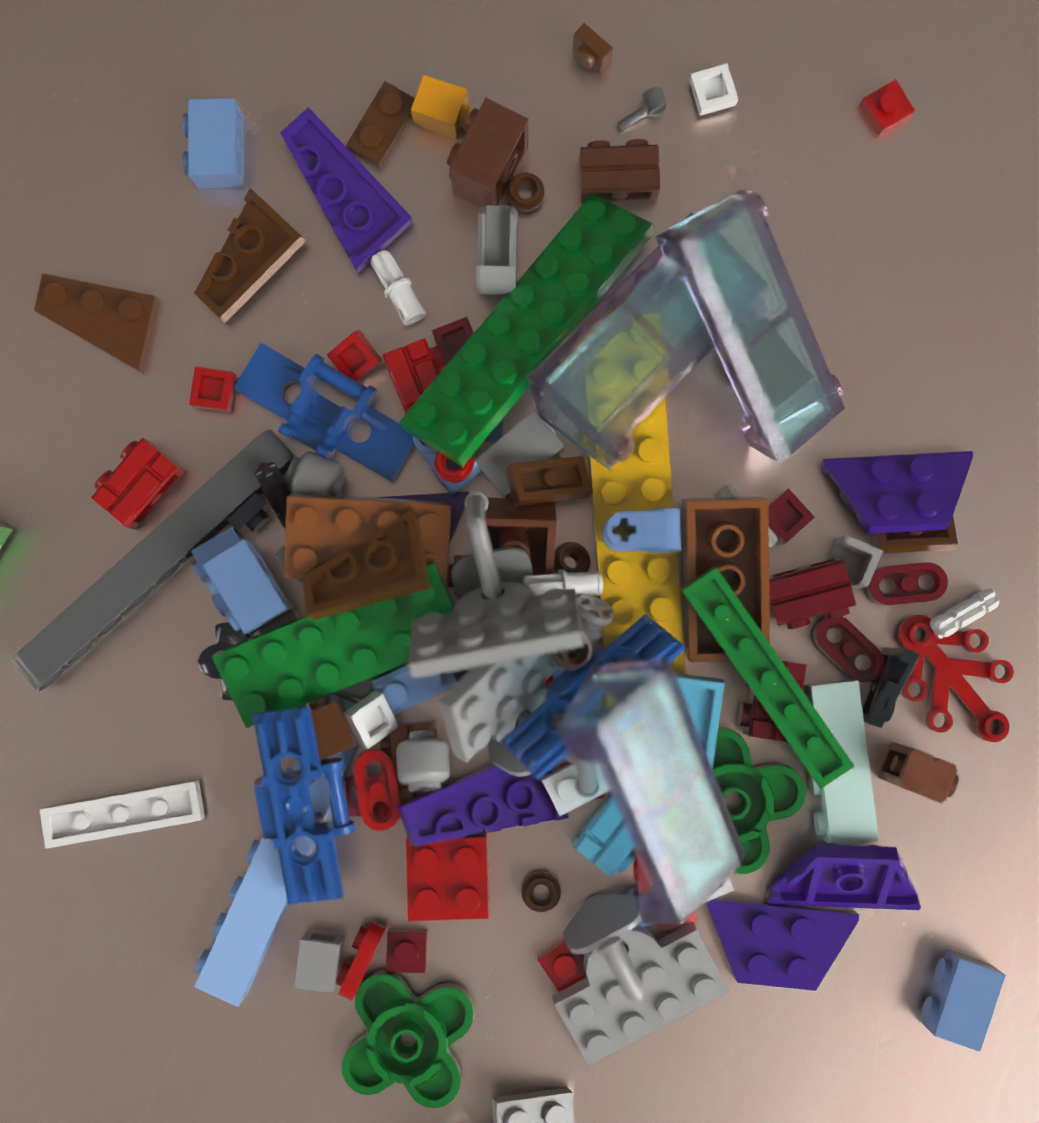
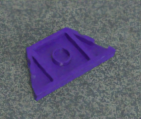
[821,451,973,534]
[766,843,921,910]
[705,897,859,991]

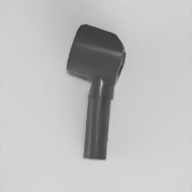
[617,86,666,131]

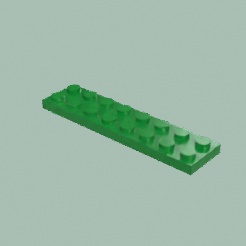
[399,194,655,467]

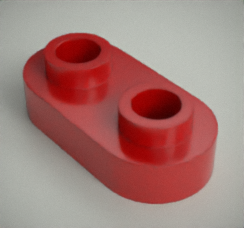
[353,749,401,831]
[336,920,386,1001]

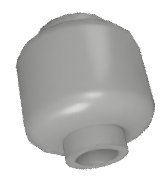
[285,451,346,496]
[396,730,450,792]

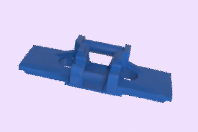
[233,343,415,483]
[500,614,685,780]
[252,706,355,904]

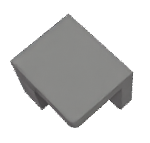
[826,535,883,589]
[294,931,345,993]

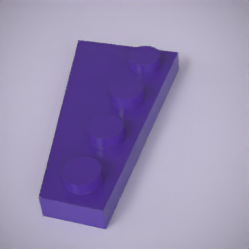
[280,107,414,274]
[397,764,569,846]

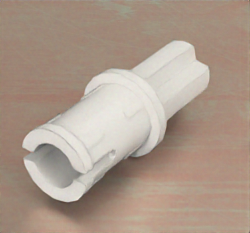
[370,250,426,326]
[522,569,603,596]

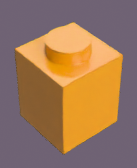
[411,75,473,140]

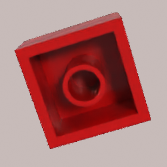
[406,833,490,921]

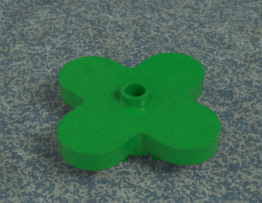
[660,727,806,874]
[342,970,474,1108]

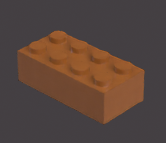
[284,493,451,585]
[682,497,770,662]

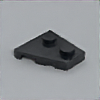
[862,647,920,728]

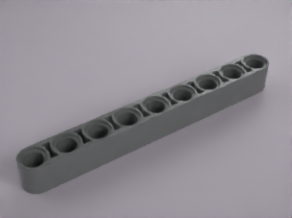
[11,429,295,692]

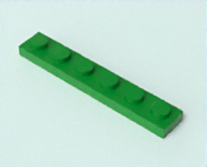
[681,566,855,789]

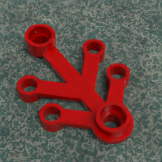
[898,615,1014,742]

